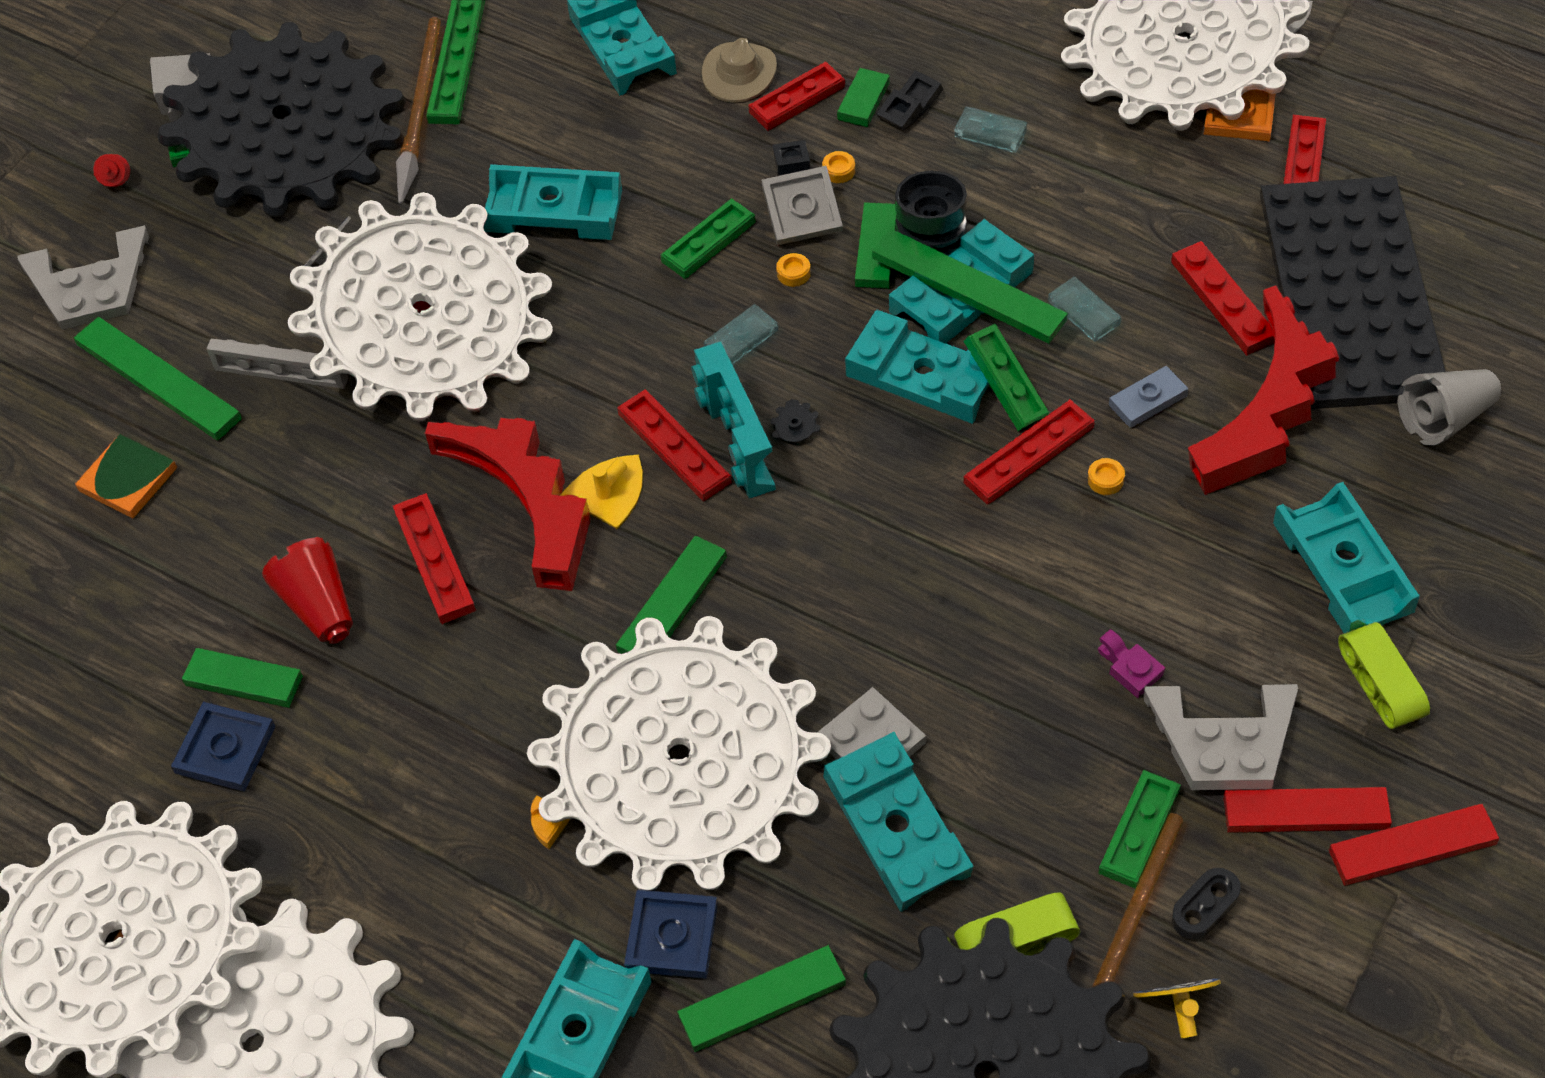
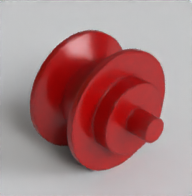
[93,154,130,187]

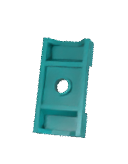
[567,0,677,96]
[483,164,623,240]
[889,219,1034,343]
[845,309,989,424]
[691,341,776,499]
[1273,482,1420,633]
[823,732,974,912]
[502,939,652,1078]

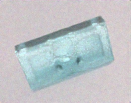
[955,106,1028,153]
[1048,276,1121,342]
[703,304,778,365]

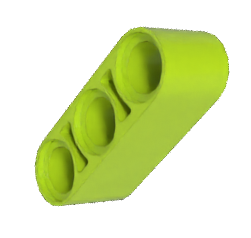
[1338,622,1430,729]
[954,893,1081,956]

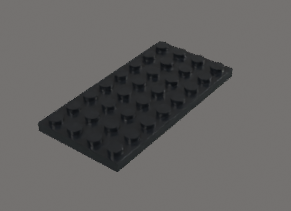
[1259,176,1445,409]

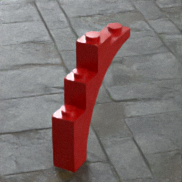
[1188,285,1339,495]
[425,418,591,591]

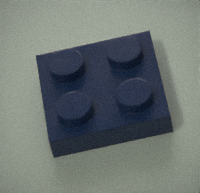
[171,702,276,792]
[624,890,718,979]

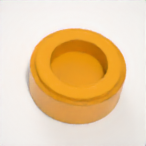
[822,151,855,183]
[776,253,811,287]
[1088,458,1125,495]

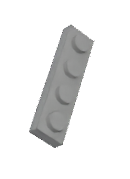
[206,338,348,389]

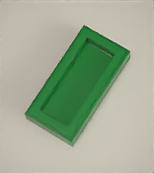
[837,68,890,127]

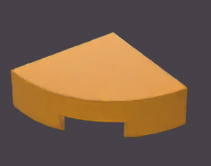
[531,795,570,849]

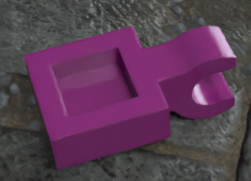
[1098,629,1165,698]

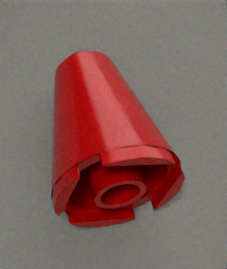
[262,537,353,644]

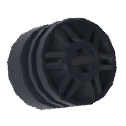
[895,170,967,256]

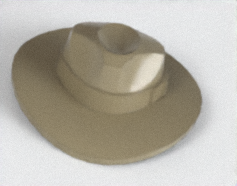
[702,38,777,103]

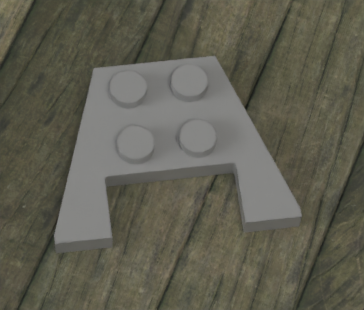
[17,225,149,330]
[1144,684,1298,790]

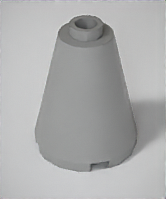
[1397,369,1501,445]

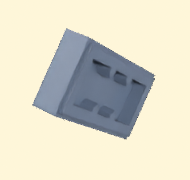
[1109,366,1188,428]

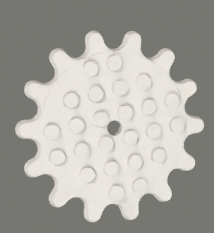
[1061,0,1310,131]
[288,192,552,422]
[527,616,831,891]
[0,801,262,1078]
[114,899,414,1078]

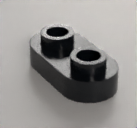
[1172,868,1241,940]

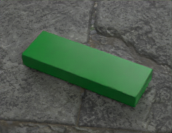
[661,198,756,279]
[855,202,897,288]
[964,324,1050,432]
[182,648,303,708]
[1098,770,1181,889]

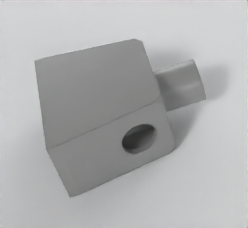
[150,53,211,122]

